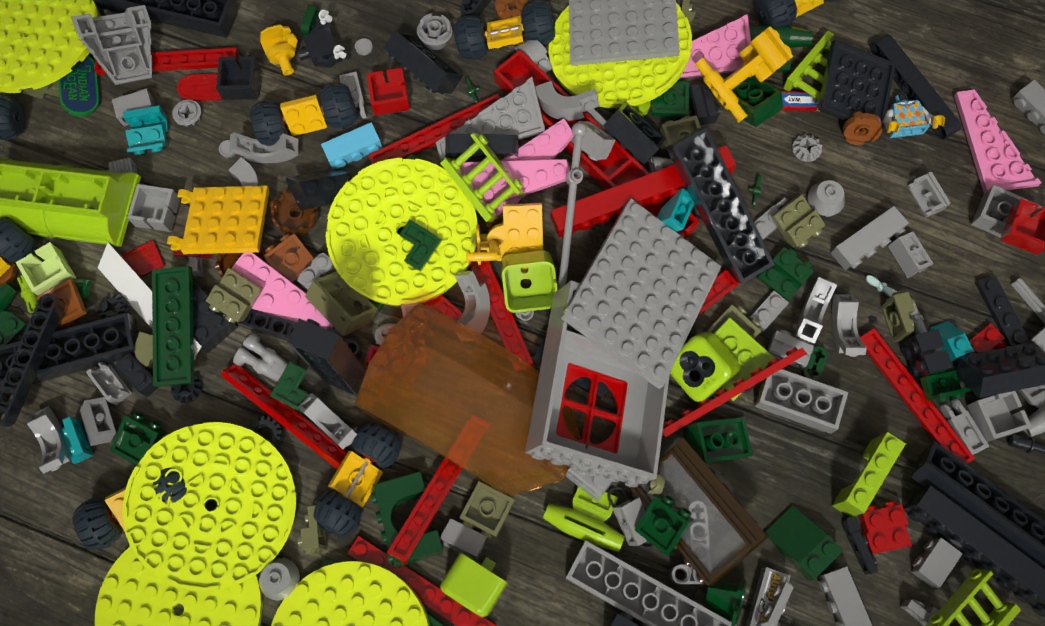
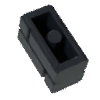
[689,84,720,126]
[115,352,159,397]

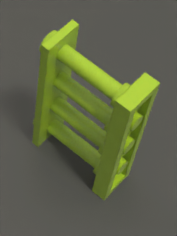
[783,31,834,112]
[440,133,526,222]
[925,569,1021,626]

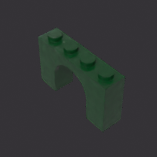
[370,472,443,568]

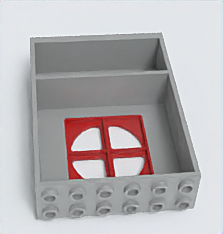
[525,281,670,487]

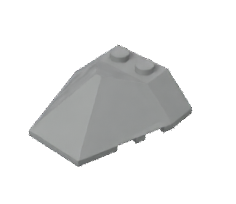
[71,5,152,85]

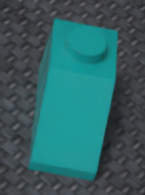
[657,188,694,232]
[929,321,974,362]

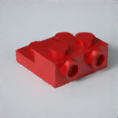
[858,501,912,555]

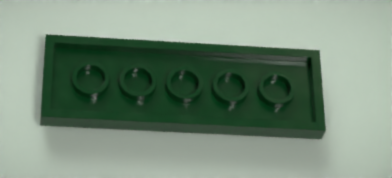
[152,266,194,387]

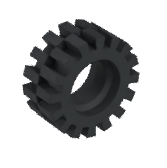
[247,416,285,450]

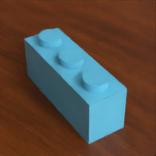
[321,122,382,169]

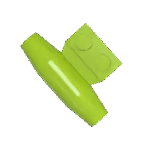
[543,486,625,552]

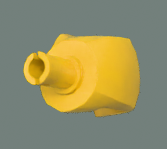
[260,24,298,76]

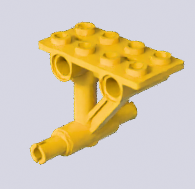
[694,26,793,123]

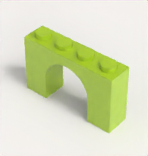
[832,432,906,517]

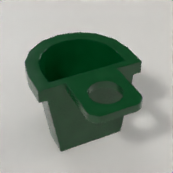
[705,580,747,626]

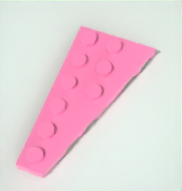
[679,14,751,79]
[954,90,1041,193]
[460,159,570,212]

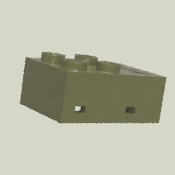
[305,272,378,336]

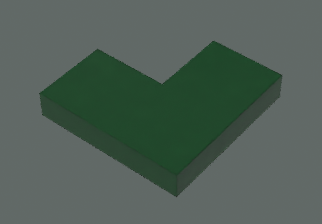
[399,220,442,272]
[270,361,310,413]

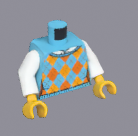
[883,94,945,138]

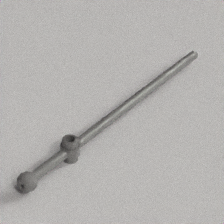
[558,123,587,290]

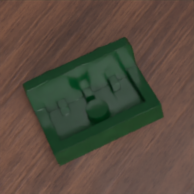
[920,370,971,403]

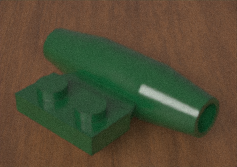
[749,25,814,73]
[0,282,27,346]

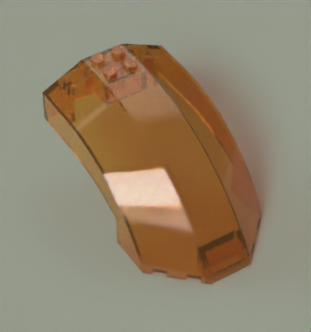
[355,303,581,497]

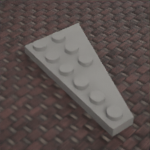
[436,77,546,161]

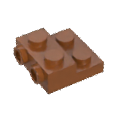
[264,233,314,282]
[37,279,87,332]

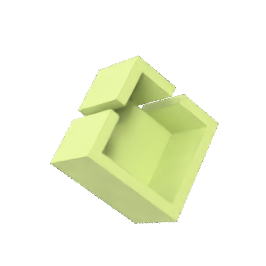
[16,242,77,296]

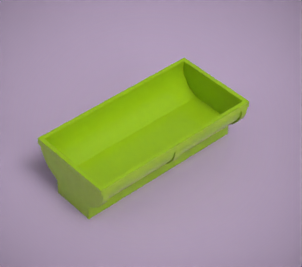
[0,158,141,247]

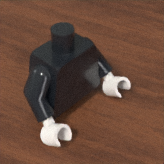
[297,10,346,68]

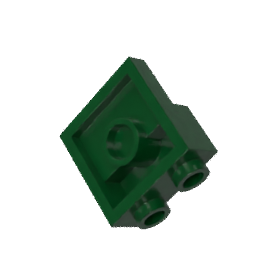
[651,80,689,117]
[757,247,814,301]
[110,412,166,465]
[635,494,695,557]

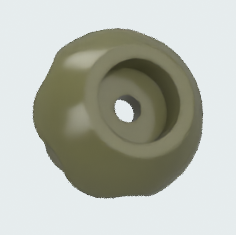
[648,471,666,497]

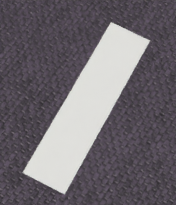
[98,243,201,360]

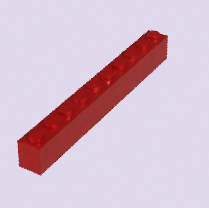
[550,145,736,238]

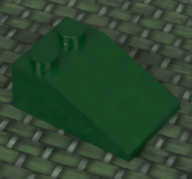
[732,76,783,127]
[683,417,753,464]
[765,505,843,580]

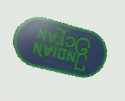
[58,56,99,117]

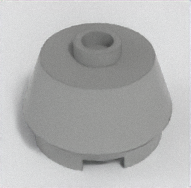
[417,14,452,50]
[808,180,845,217]
[259,558,300,600]

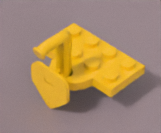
[466,203,543,279]

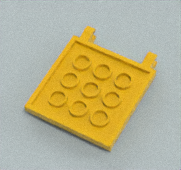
[167,186,269,254]

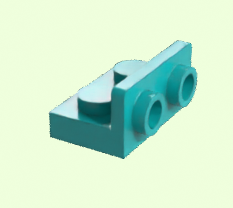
[123,105,168,132]
[125,124,168,155]
[61,417,93,464]

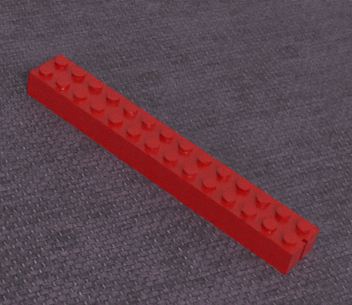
[494,49,700,239]

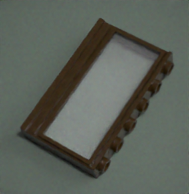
[630,437,770,586]

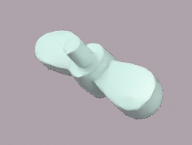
[866,275,897,298]

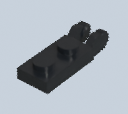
[842,516,879,575]

